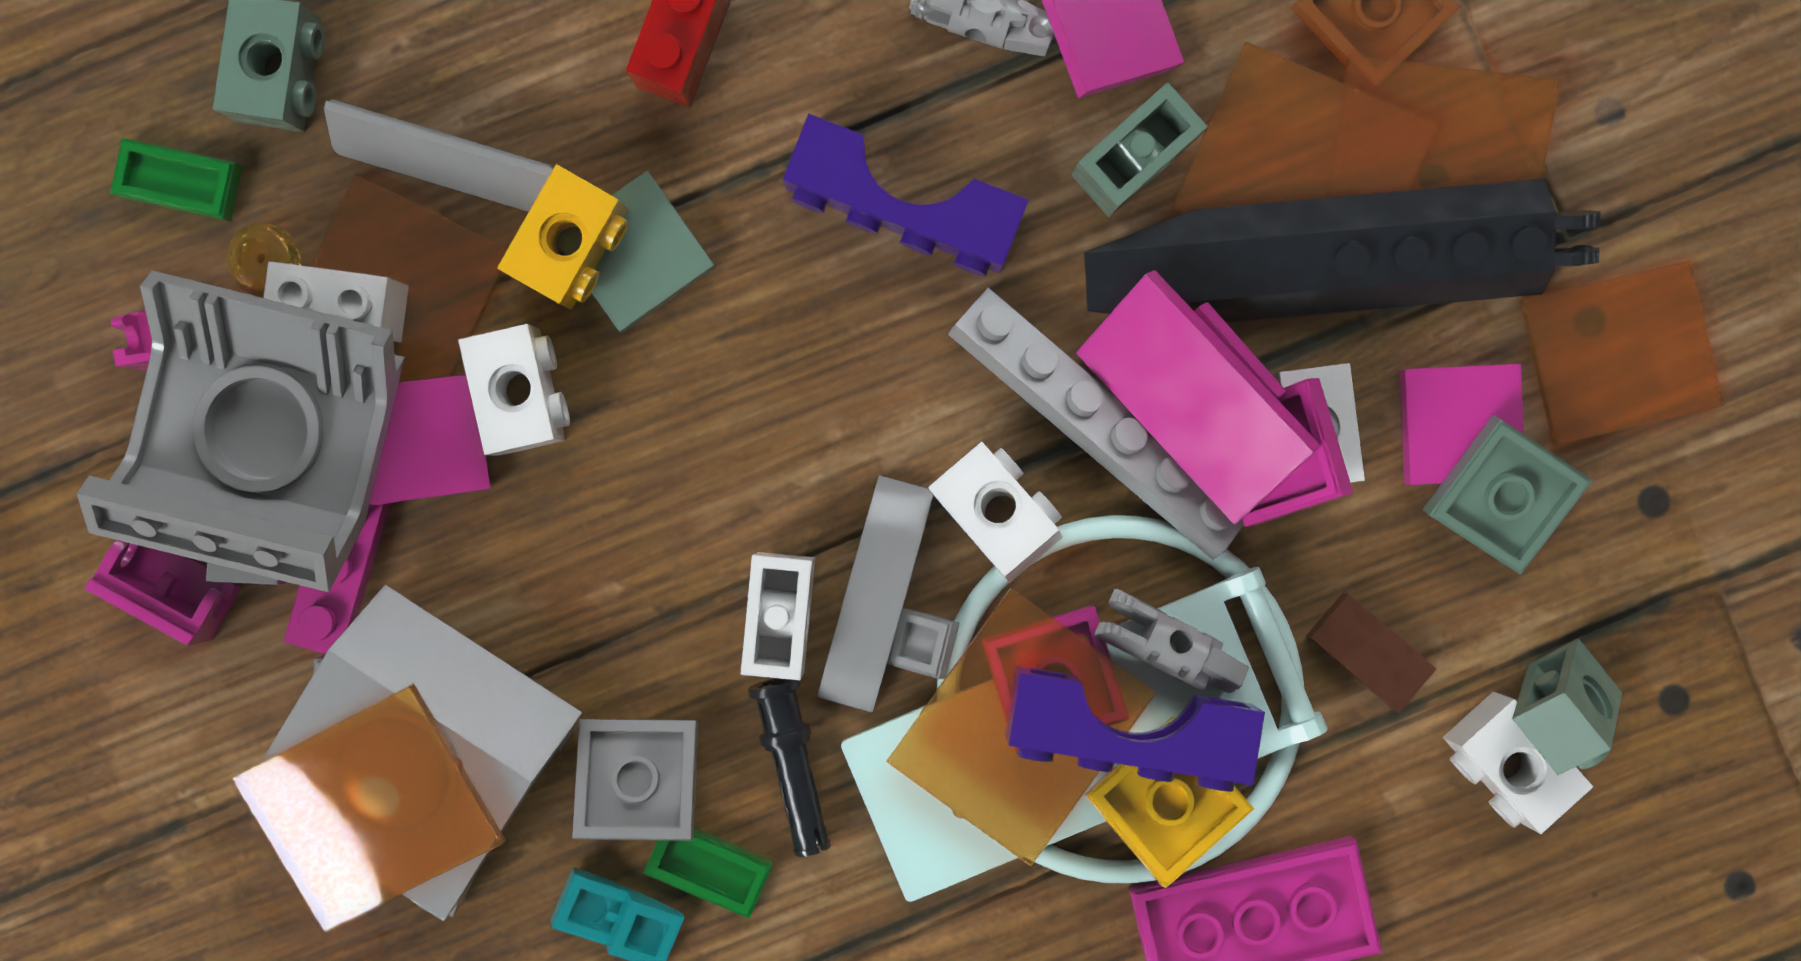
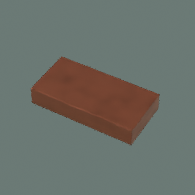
[1306,592,1436,713]

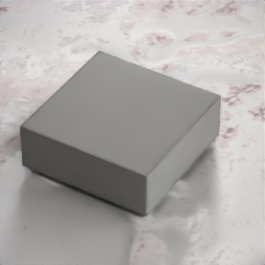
[887,608,960,679]

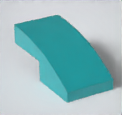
[550,867,685,961]

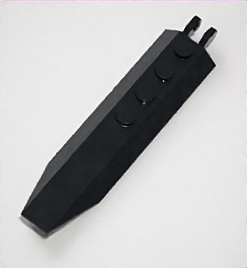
[1084,178,1601,322]

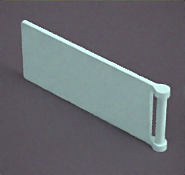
[841,567,1328,902]

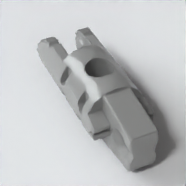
[909,0,1054,56]
[1094,589,1249,693]

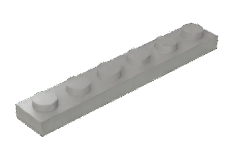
[948,288,1244,560]

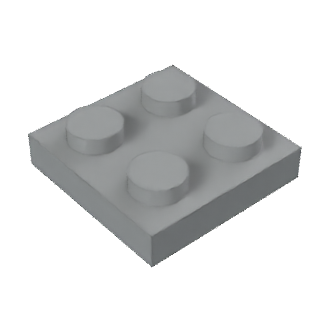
[572,719,699,841]

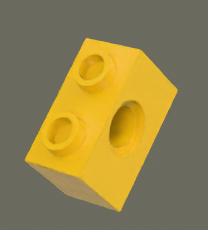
[497,164,629,310]

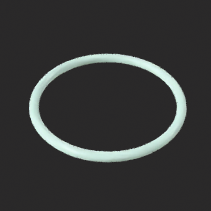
[937,515,1305,883]

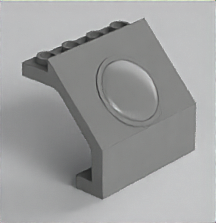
[77,270,405,592]
[243,585,582,921]

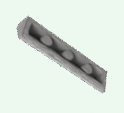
[324,99,554,212]

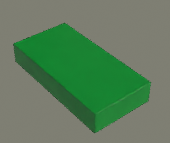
[110,138,243,222]
[643,827,774,919]

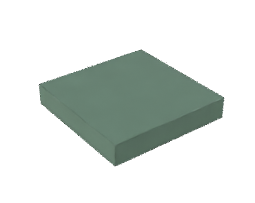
[557,171,716,334]
[1422,415,1593,575]

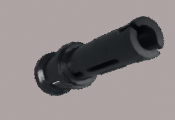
[748,678,831,857]

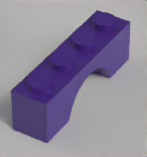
[782,113,1029,277]
[1005,666,1265,792]

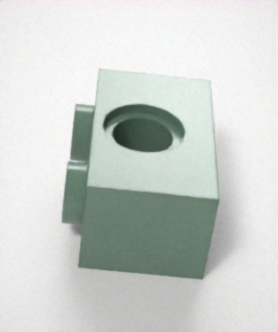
[213,0,325,132]
[1071,82,1208,218]
[1512,638,1622,775]

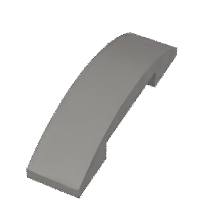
[817,475,933,712]

